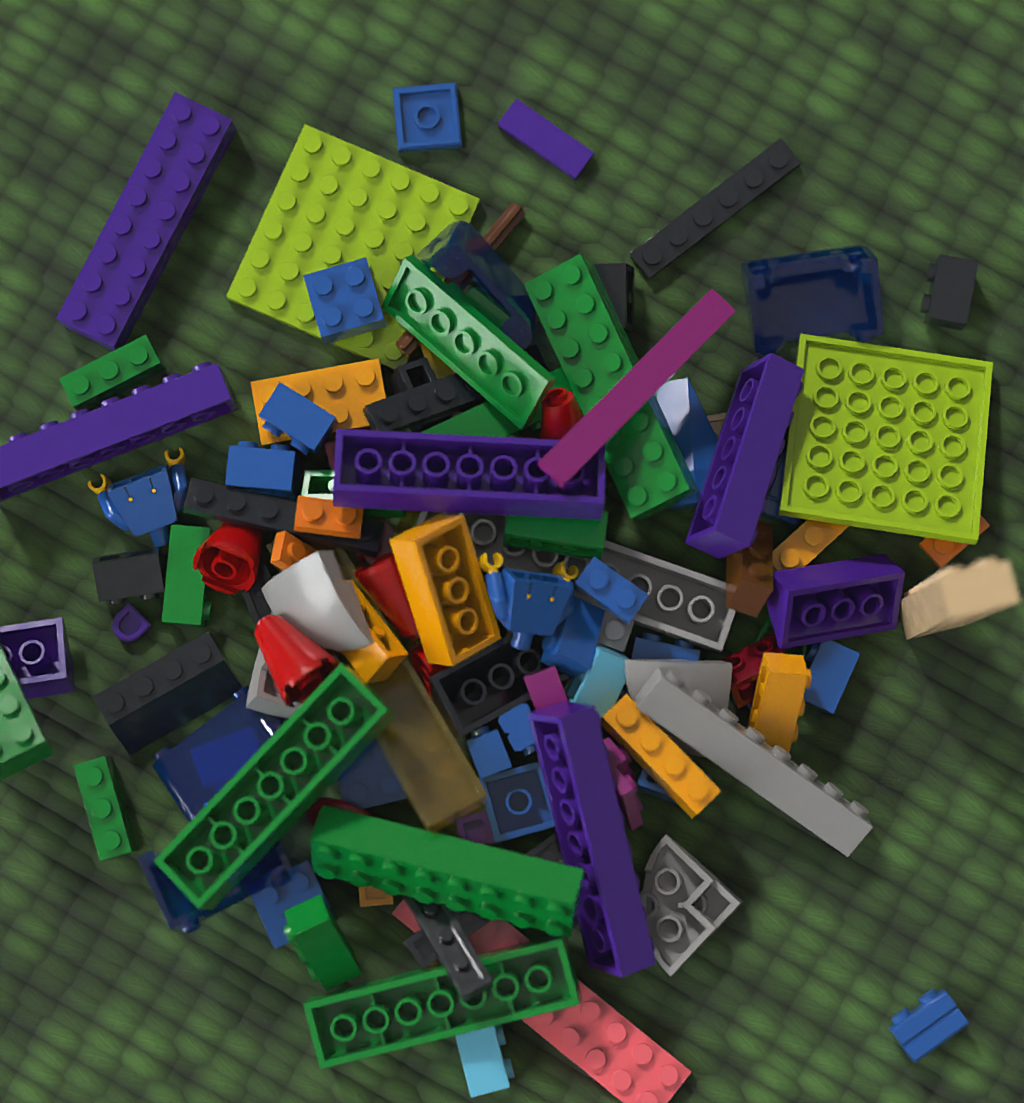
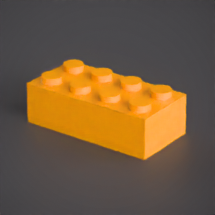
[251,358,387,449]
[390,514,501,666]

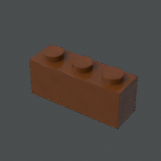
[726,520,773,617]

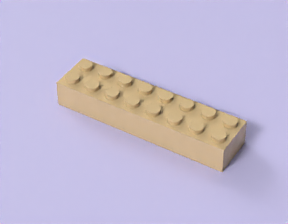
[899,556,1020,640]

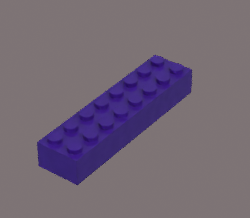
[56,92,237,351]
[0,362,239,502]
[333,429,606,520]
[528,701,656,977]

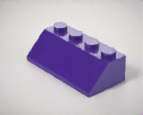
[766,554,905,649]
[0,617,75,699]

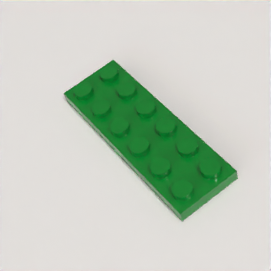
[381,254,555,430]

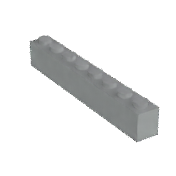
[635,667,873,857]

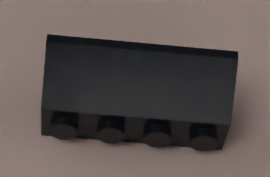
[93,631,244,755]
[428,633,571,741]

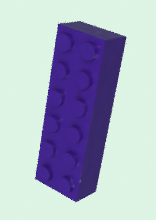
[685,353,805,559]

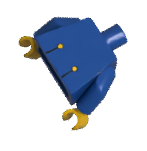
[88,447,188,547]
[478,552,579,650]

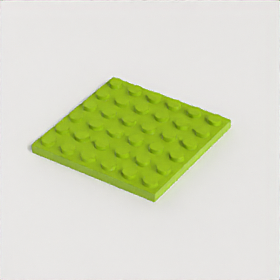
[226,124,480,371]
[778,334,993,545]

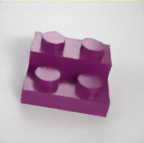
[603,737,643,831]

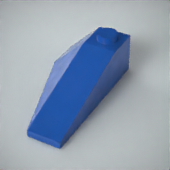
[657,378,718,511]

